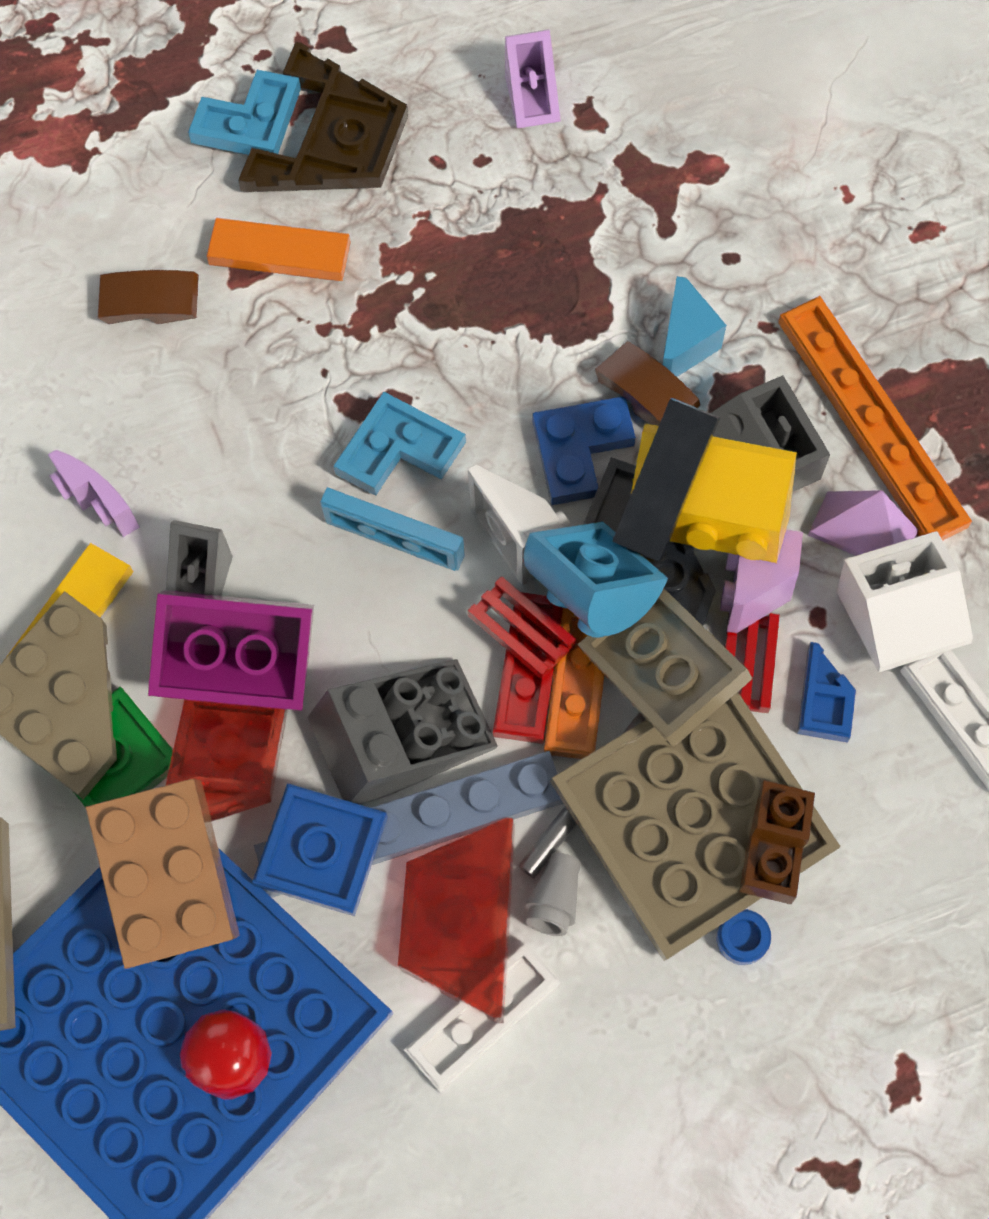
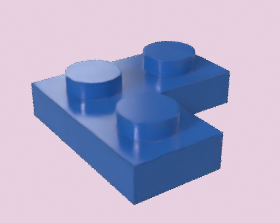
[532,397,636,506]

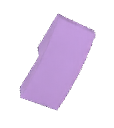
[48,450,140,537]

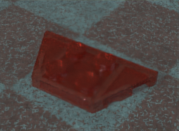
[165,699,288,822]
[398,818,515,1023]

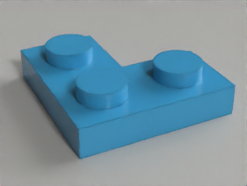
[188,69,301,155]
[333,392,466,496]

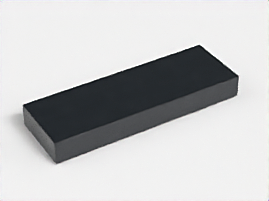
[612,398,720,562]

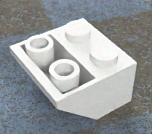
[837,531,973,672]

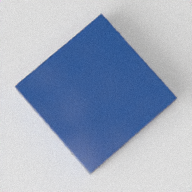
[252,783,388,917]

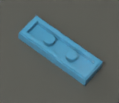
[320,487,465,571]

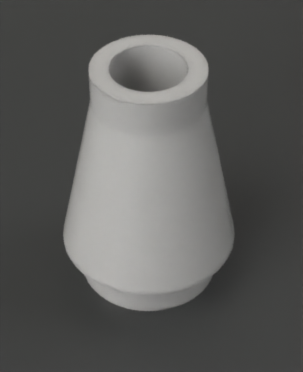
[524,853,581,936]

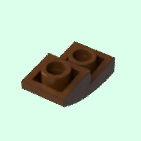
[98,270,199,324]
[595,341,701,426]
[739,780,815,905]

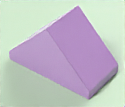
[505,29,561,128]

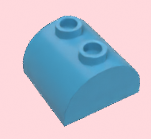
[524,522,668,638]

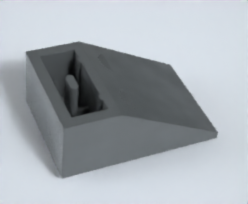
[711,375,830,492]
[307,659,498,804]

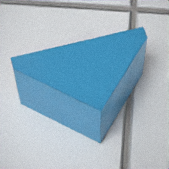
[662,276,727,377]

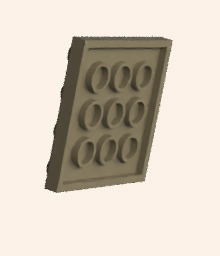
[550,692,841,961]

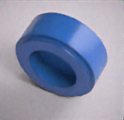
[716,909,771,965]

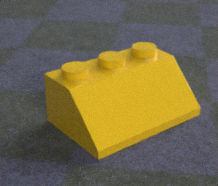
[631,424,797,563]

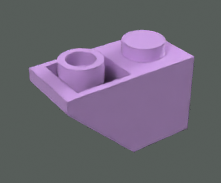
[720,530,803,633]

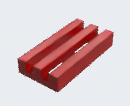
[467,576,576,680]
[725,613,780,714]

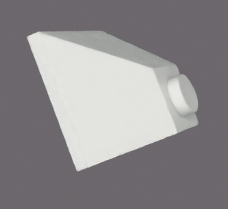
[468,465,572,586]

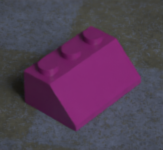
[148,590,314,711]

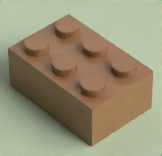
[86,778,240,969]

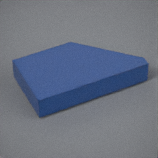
[797,642,856,743]

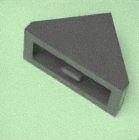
[166,520,233,596]

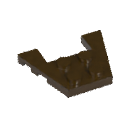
[238,41,408,192]

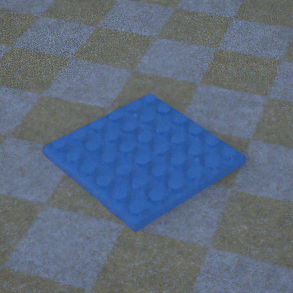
[0,848,394,1219]

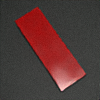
[493,592,563,744]

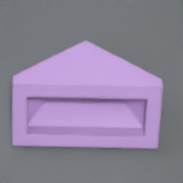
[808,490,918,556]

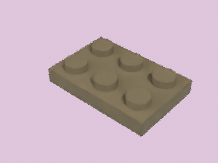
[577,588,753,748]

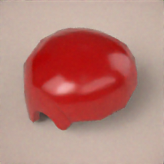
[179,1009,272,1100]

